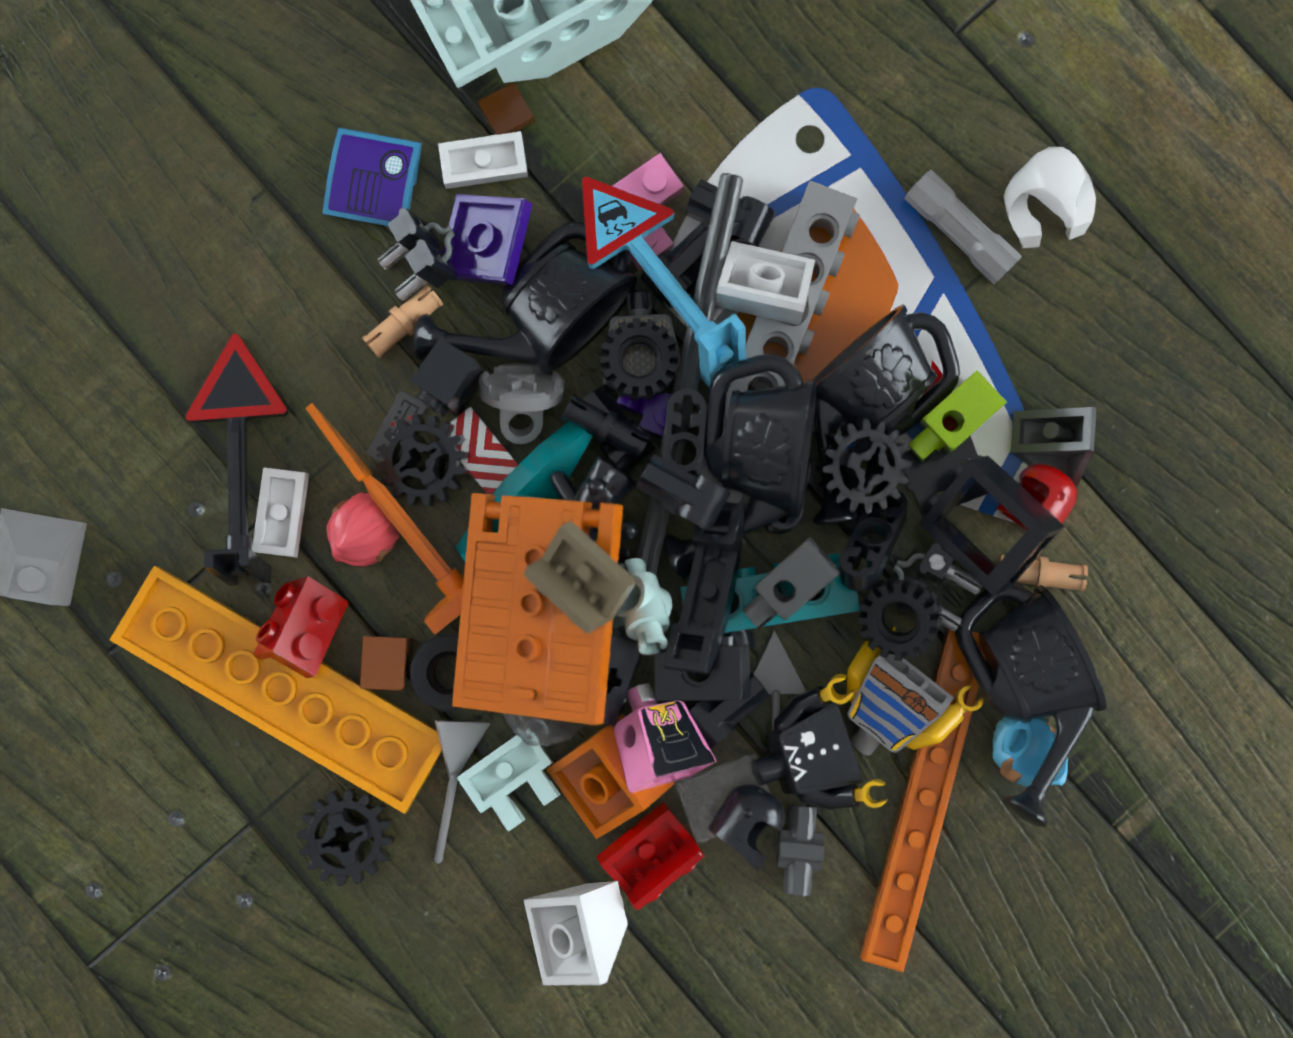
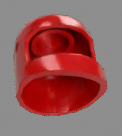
[995,464,1078,530]

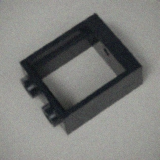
[919,455,1065,596]

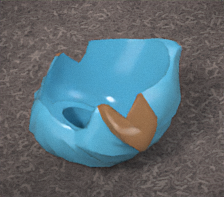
[992,716,1068,787]

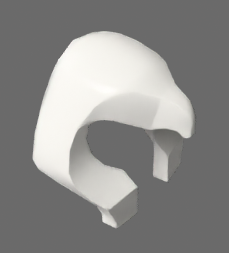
[1004,147,1096,248]

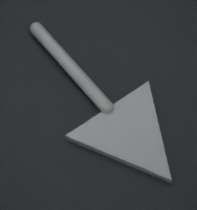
[754,630,806,731]

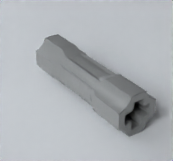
[904,170,1022,285]

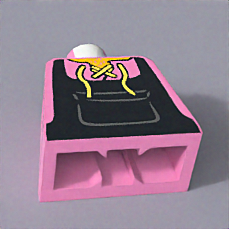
[614,683,716,793]

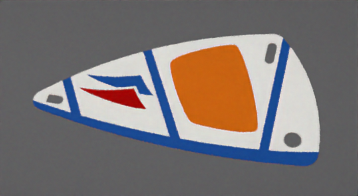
[664,88,1028,523]

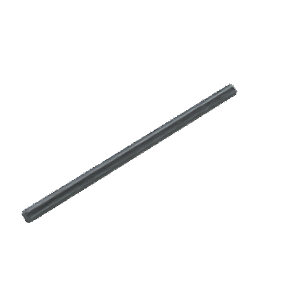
[621,173,743,680]

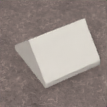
[716,241,815,325]

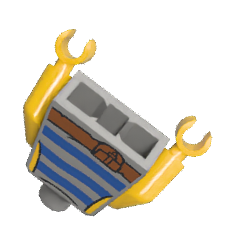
[846,626,983,756]

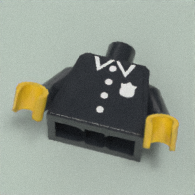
[751,674,888,810]

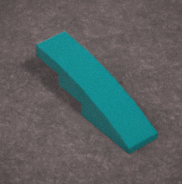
[455,422,593,562]

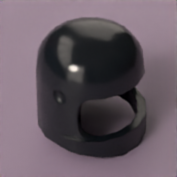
[707,784,786,871]

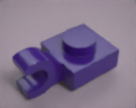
[616,392,671,439]

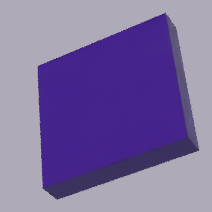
[442,194,532,286]

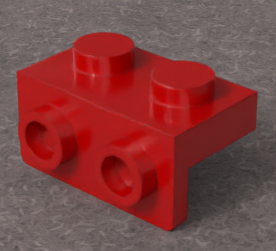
[253,576,349,678]
[596,802,704,910]

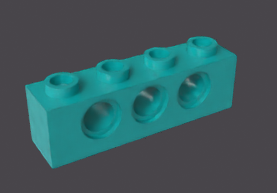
[680,553,860,633]

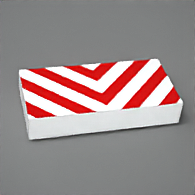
[451,407,518,495]

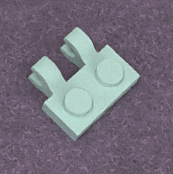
[457,727,561,831]

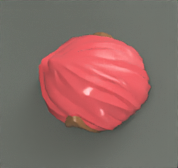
[326,492,400,567]

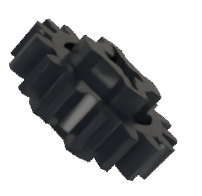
[376,414,471,507]
[816,418,912,514]
[297,788,395,886]

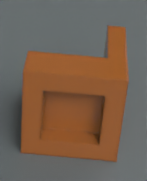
[360,636,413,690]

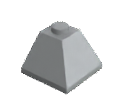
[0,508,87,606]

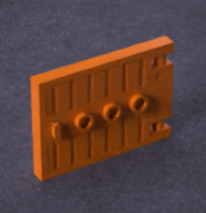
[452,493,623,725]

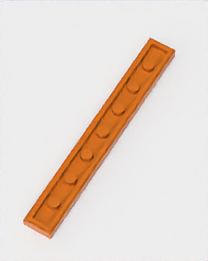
[860,628,986,973]

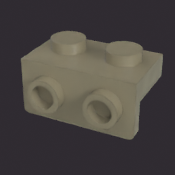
[523,521,637,634]

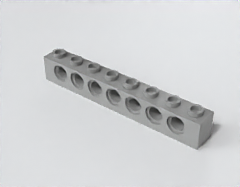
[702,180,860,510]

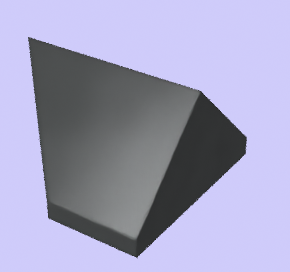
[1011,407,1096,488]

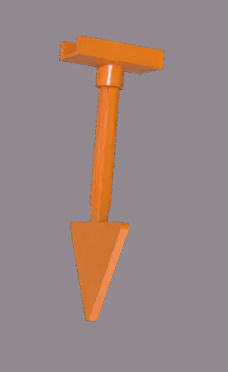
[305,403,464,635]

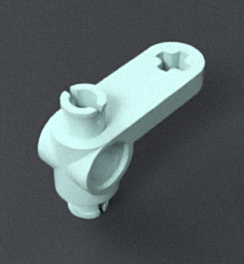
[612,558,672,655]

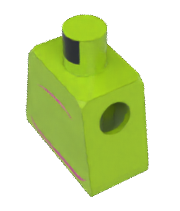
[908,370,1007,463]

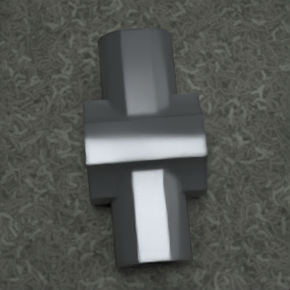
[776,804,824,896]

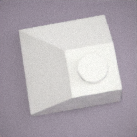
[524,881,628,985]

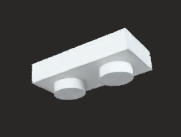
[438,131,528,189]
[252,467,309,558]

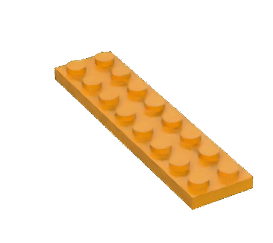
[109,566,442,814]

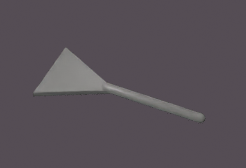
[434,720,491,864]

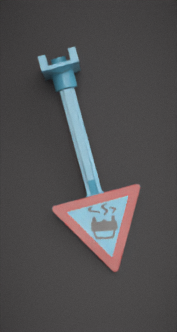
[582,177,746,389]

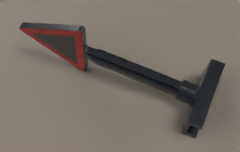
[185,333,289,586]

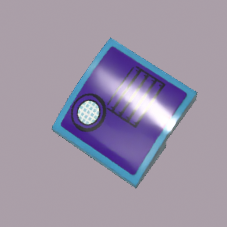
[322,128,422,226]

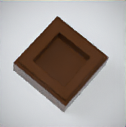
[478,82,535,135]

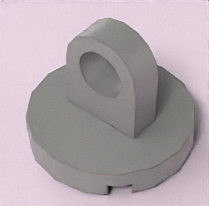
[478,363,564,444]

